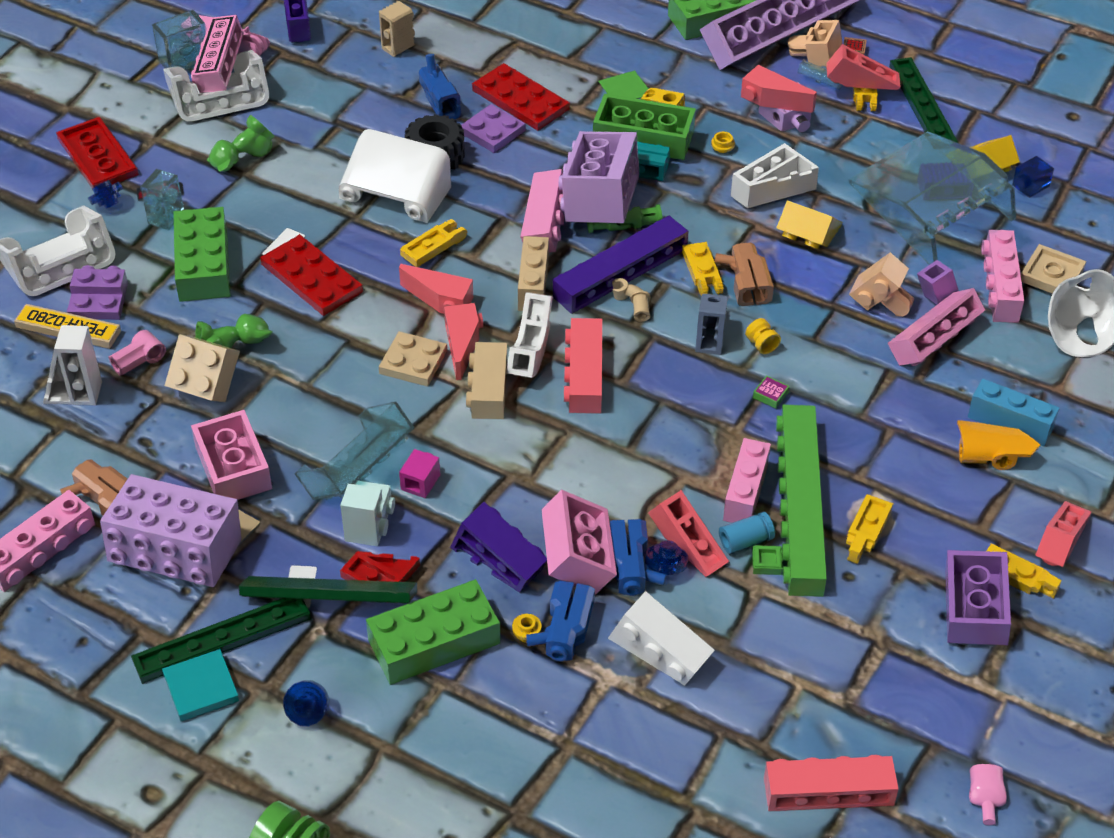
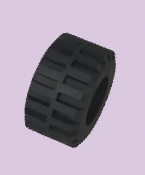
[404,114,465,172]

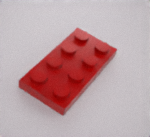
[472,63,570,131]
[260,234,363,316]

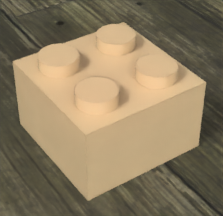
[164,334,240,402]

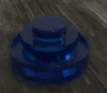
[88,180,124,209]
[645,540,688,576]
[283,680,330,726]

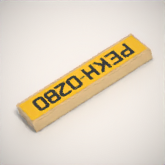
[14,304,121,349]

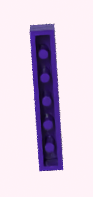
[553,215,689,314]

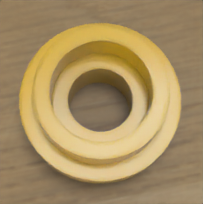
[711,131,735,153]
[512,614,542,642]

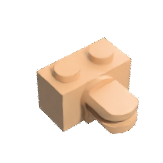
[788,20,843,69]
[849,252,914,317]

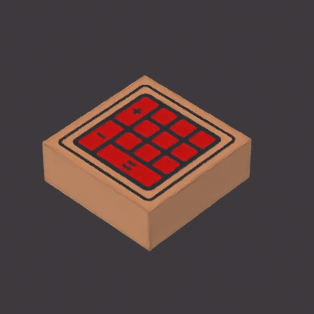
[843,37,867,55]

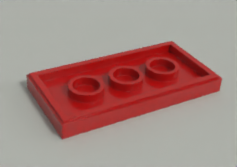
[56,117,139,192]

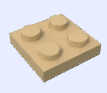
[1021,244,1087,294]
[379,331,447,387]

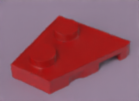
[340,551,420,603]

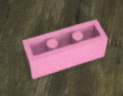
[723,438,771,523]

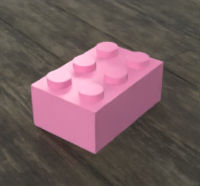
[191,410,272,500]
[541,490,617,594]

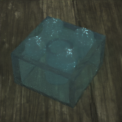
[152,10,207,70]

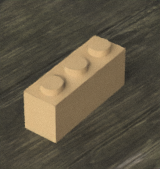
[518,236,549,311]
[466,342,508,419]

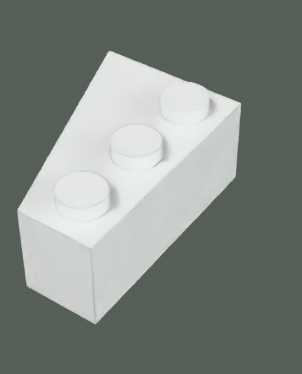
[731,143,819,208]
[43,325,102,405]
[608,591,715,685]

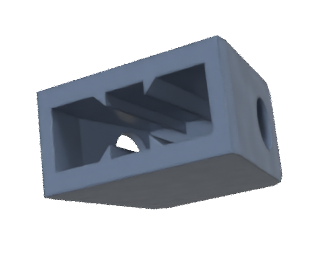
[695,294,728,355]

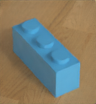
[968,378,1060,447]

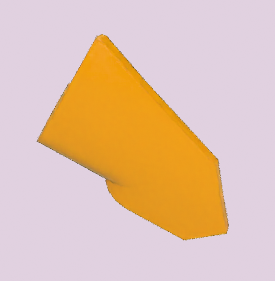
[957,420,1041,470]

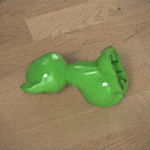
[207,114,275,172]
[195,314,273,348]

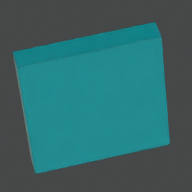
[162,649,239,721]

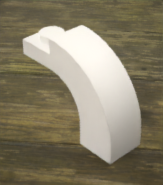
[506,292,553,378]

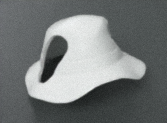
[1048,269,1114,357]

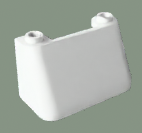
[163,50,269,121]
[338,129,451,223]
[0,206,116,296]

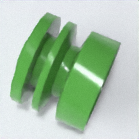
[249,801,330,838]

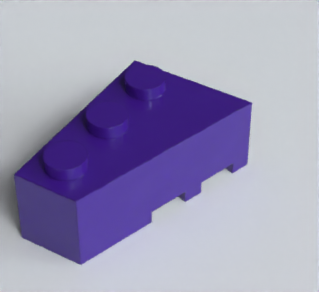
[450,502,547,593]

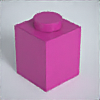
[399,449,440,499]

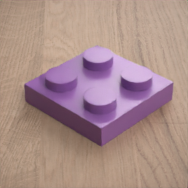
[462,104,526,153]

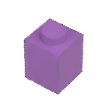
[917,260,959,305]

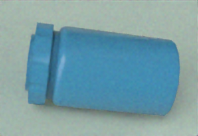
[719,512,775,554]

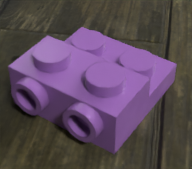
[67,265,128,320]

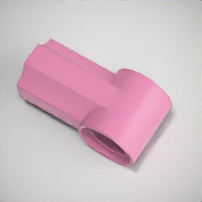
[109,330,166,376]

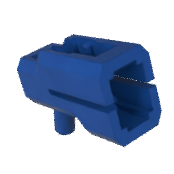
[419,54,461,119]
[609,519,667,596]
[526,581,595,661]

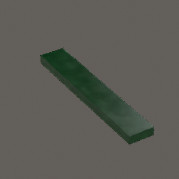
[889,57,959,152]
[239,576,417,603]
[131,598,311,684]

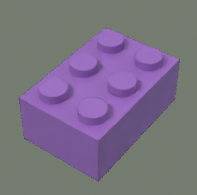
[945,550,1011,645]

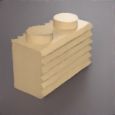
[379,1,415,57]

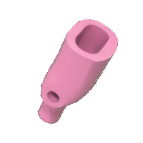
[969,764,1007,825]

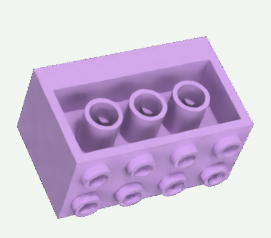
[558,131,639,223]

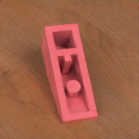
[826,44,900,90]
[741,65,817,113]
[399,264,474,314]
[444,303,483,380]
[648,490,729,577]
[1035,501,1092,567]

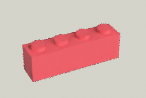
[564,318,602,413]
[764,755,899,811]

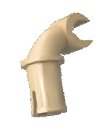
[612,278,651,322]

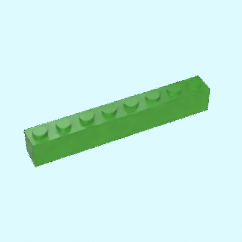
[776,405,827,597]

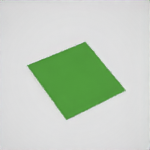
[598,70,649,99]

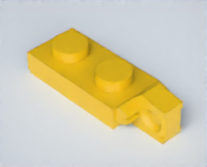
[846,494,894,564]
[986,543,1062,599]

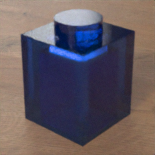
[1012,156,1054,198]

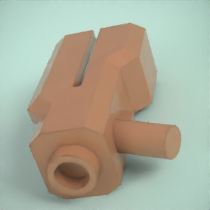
[714,242,774,306]
[60,459,127,516]

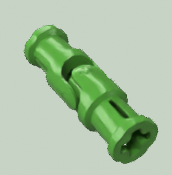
[587,204,662,233]

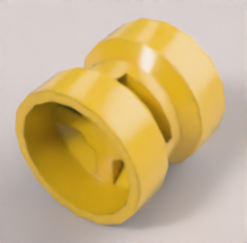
[745,318,781,355]

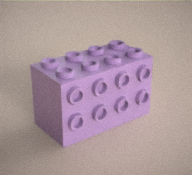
[100,474,242,587]

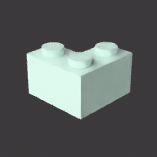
[340,481,395,546]

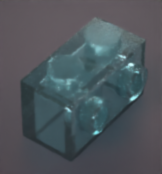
[140,169,184,230]

